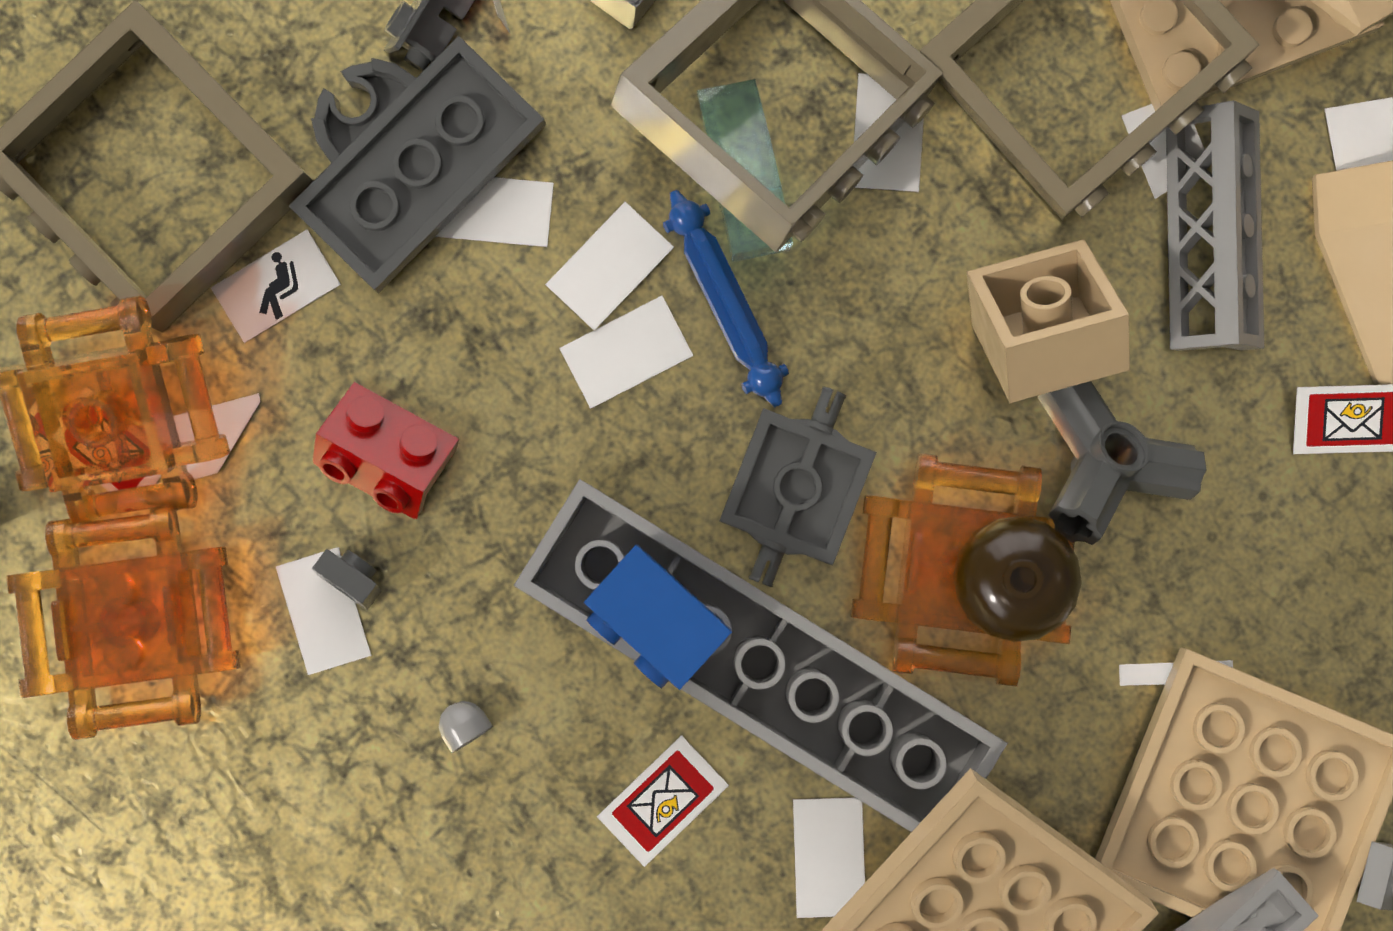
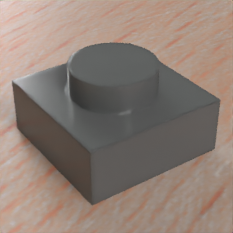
[312,549,381,610]

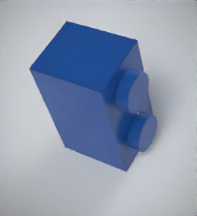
[583,545,732,690]

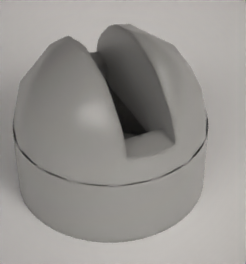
[439,701,493,753]

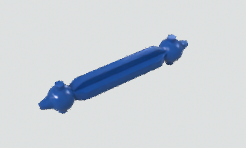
[663,189,789,408]

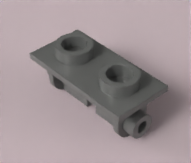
[384,0,474,72]

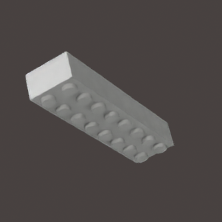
[514,479,1008,832]

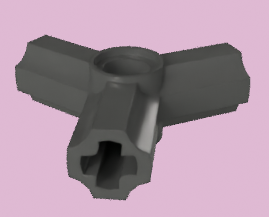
[1038,381,1207,545]

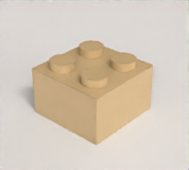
[967,239,1130,403]

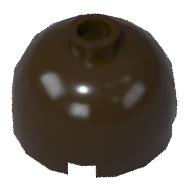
[953,516,1082,642]

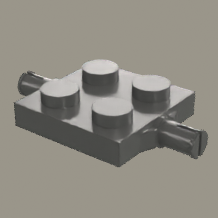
[719,387,877,588]

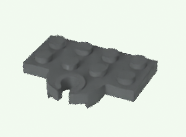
[289,36,546,293]

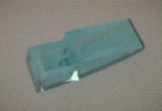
[697,79,793,262]

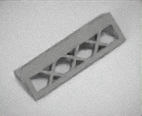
[1166,100,1264,351]

